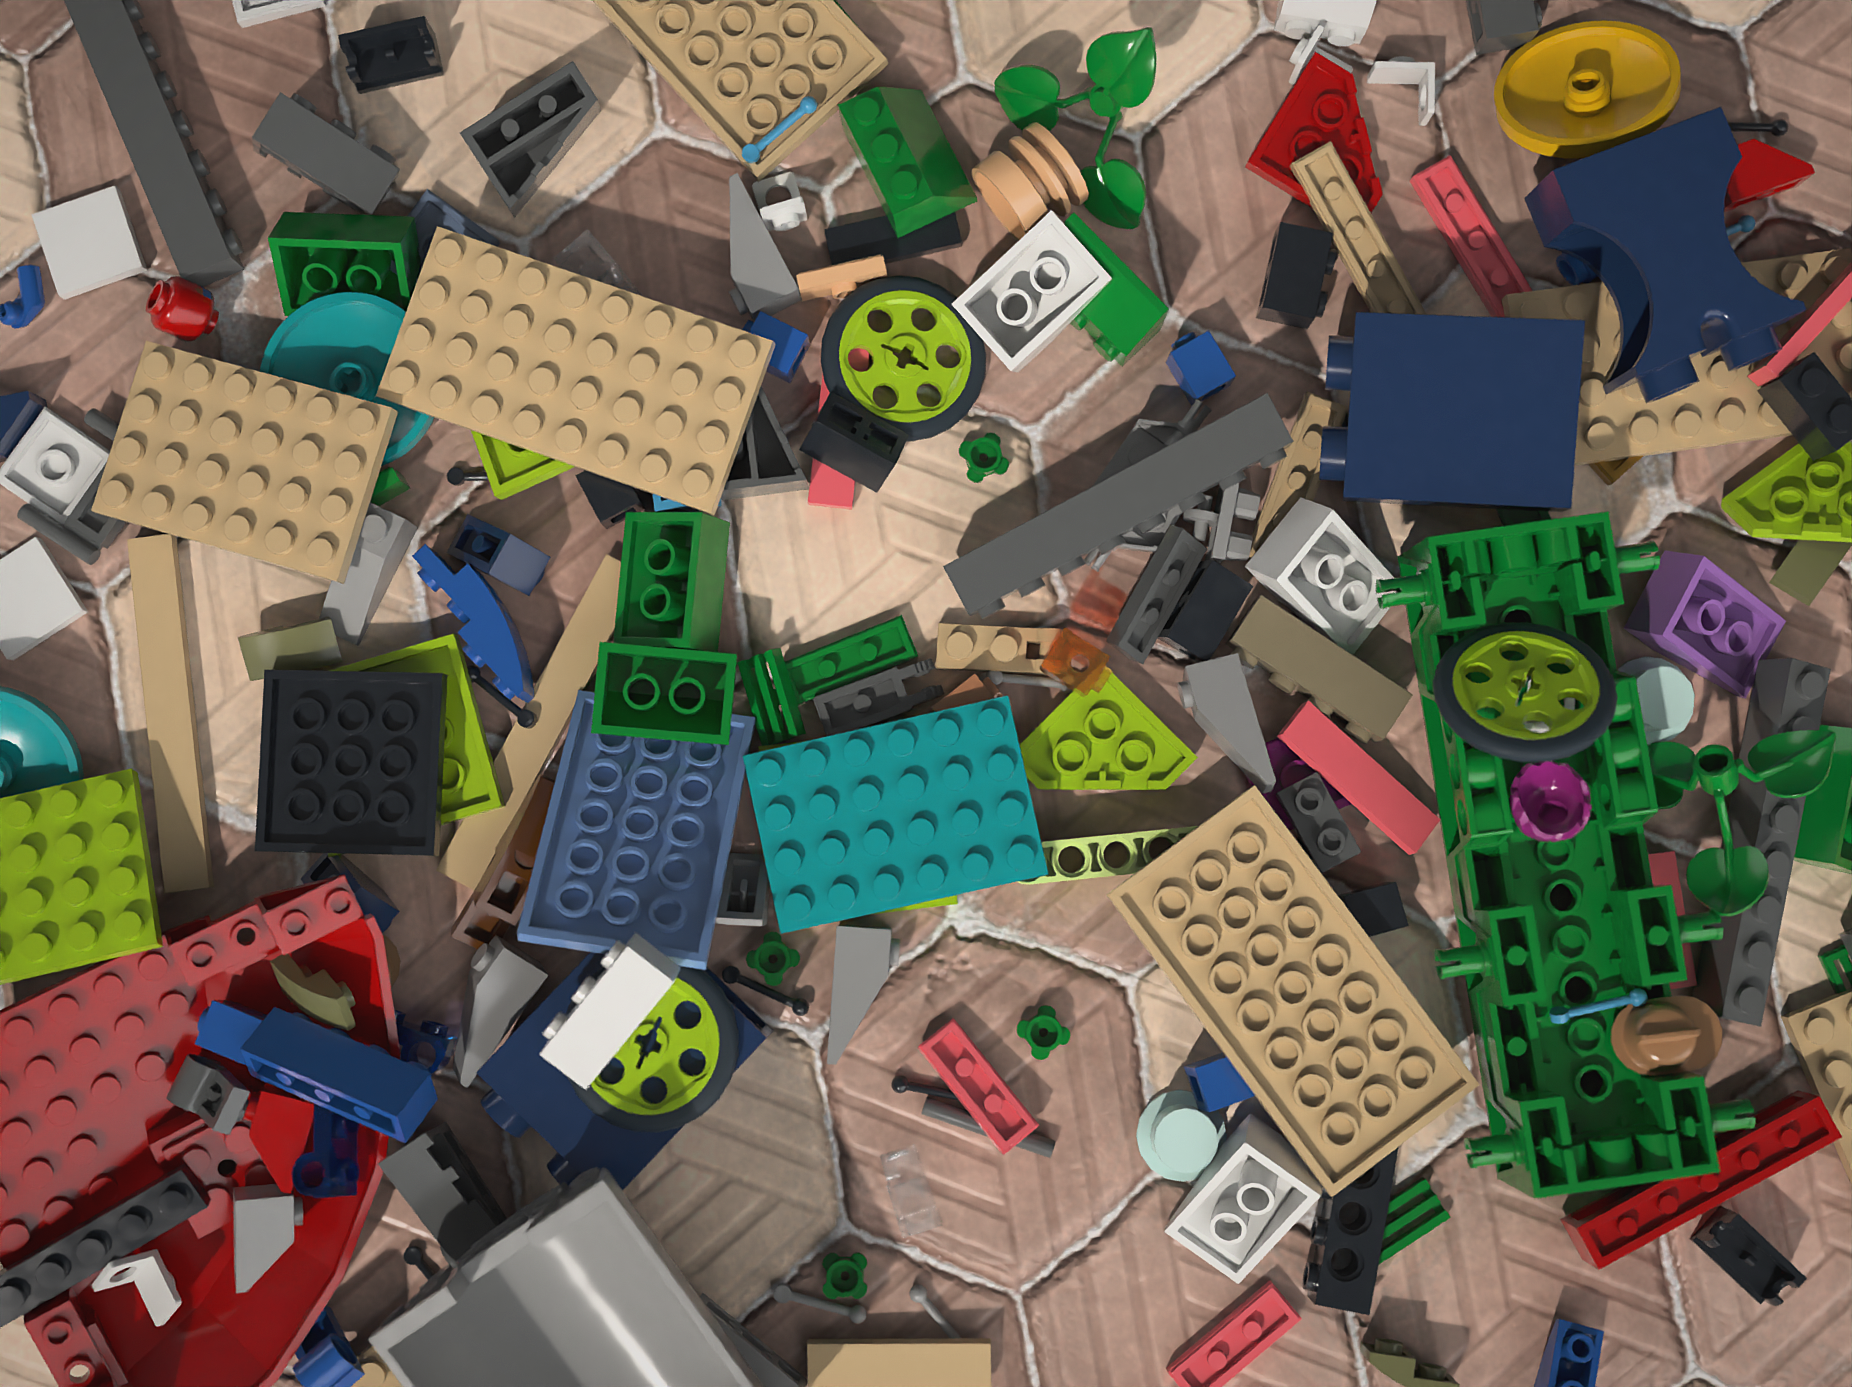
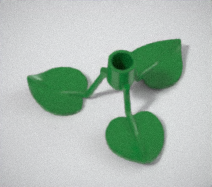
[994,27,1156,229]
[1647,730,1836,916]

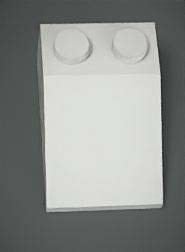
[1274,0,1377,46]
[952,210,1112,372]
[1245,497,1396,655]
[1164,1113,1322,1284]

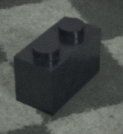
[1256,222,1337,329]
[1757,352,1852,461]

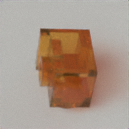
[1039,627,1113,698]

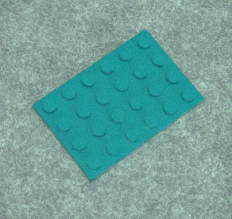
[743,695,1049,934]

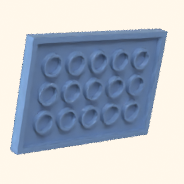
[517,690,755,970]

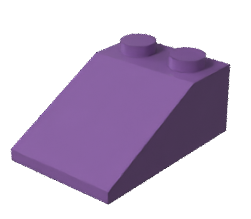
[1624,550,1786,698]

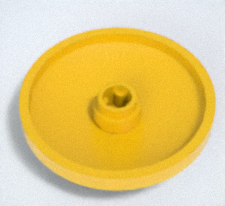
[1494,21,1681,158]

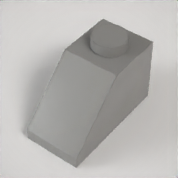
[233,1184,303,1293]

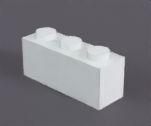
[540,932,681,1090]

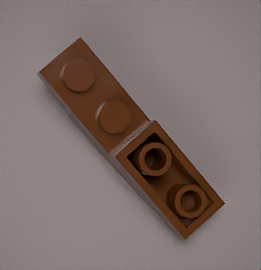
[451,774,555,949]

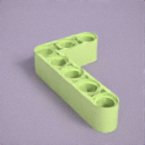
[1017,826,1198,885]

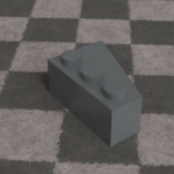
[460,61,601,217]
[252,92,400,215]
[721,386,809,500]
[378,1122,507,1268]

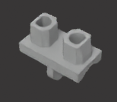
[1183,483,1260,564]

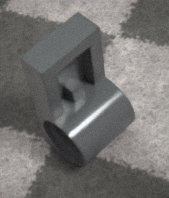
[1276,772,1361,873]
[166,1054,250,1135]

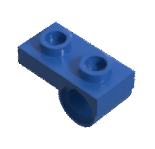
[293,1305,365,1387]

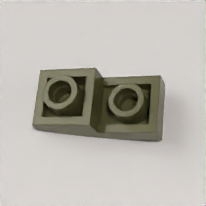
[1769,540,1852,606]
[238,616,343,681]
[270,954,356,1031]
[1360,1338,1460,1387]

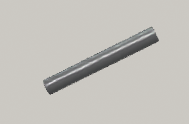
[921,1097,1056,1158]

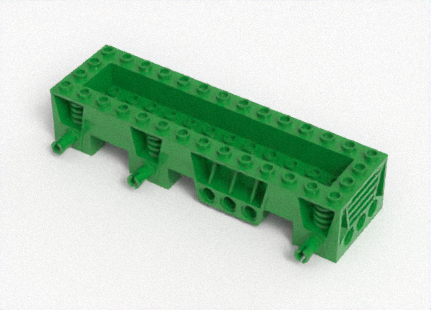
[1376,511,1756,1199]

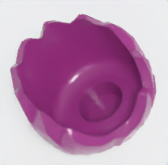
[1509,760,1592,842]

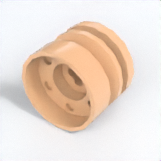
[972,122,1089,240]

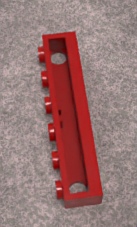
[1560,1090,1842,1270]

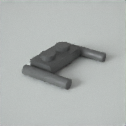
[17,408,126,565]

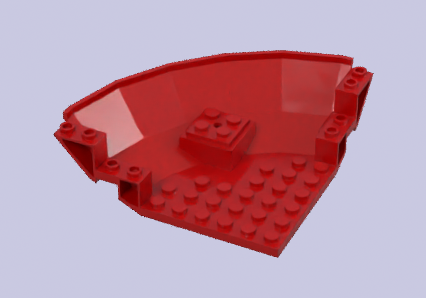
[0,875,400,1387]

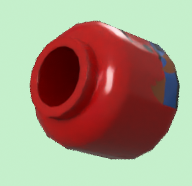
[146,276,219,342]

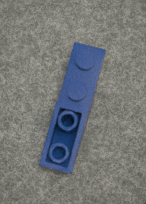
[412,544,535,703]
[1534,1319,1604,1387]

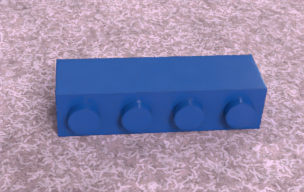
[240,1007,438,1143]

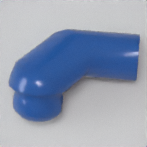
[0,265,45,329]

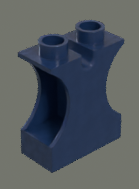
[1524,107,1807,403]

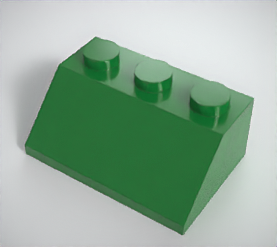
[838,86,977,238]
[268,212,421,316]
[1064,212,1169,367]
[613,512,730,652]
[591,642,737,745]
[1794,725,1852,874]

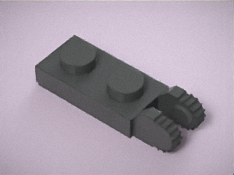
[813,659,945,736]

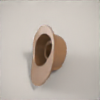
[1611,996,1722,1075]

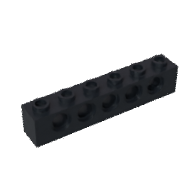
[1302,1147,1399,1315]

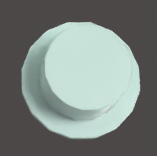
[1617,657,1695,745]
[1136,1089,1227,1182]

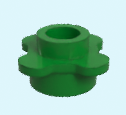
[959,433,1009,483]
[746,931,800,986]
[1016,1005,1070,1060]
[822,1252,868,1299]

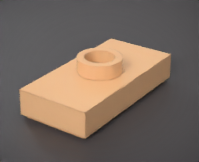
[796,255,887,301]

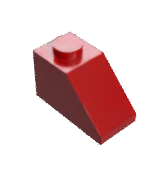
[1724,139,1815,213]
[244,1082,318,1194]

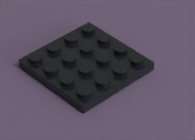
[255,670,448,856]

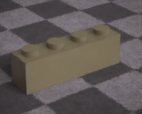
[1226,595,1413,744]

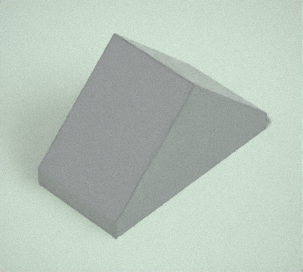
[716,853,770,926]

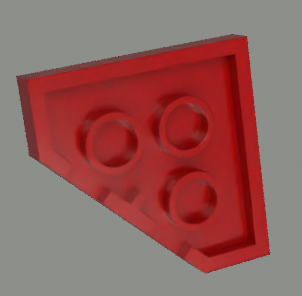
[1245,51,1383,213]

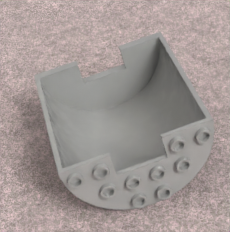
[368,1167,764,1387]

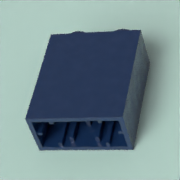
[1319,312,1585,512]
[476,952,774,1191]

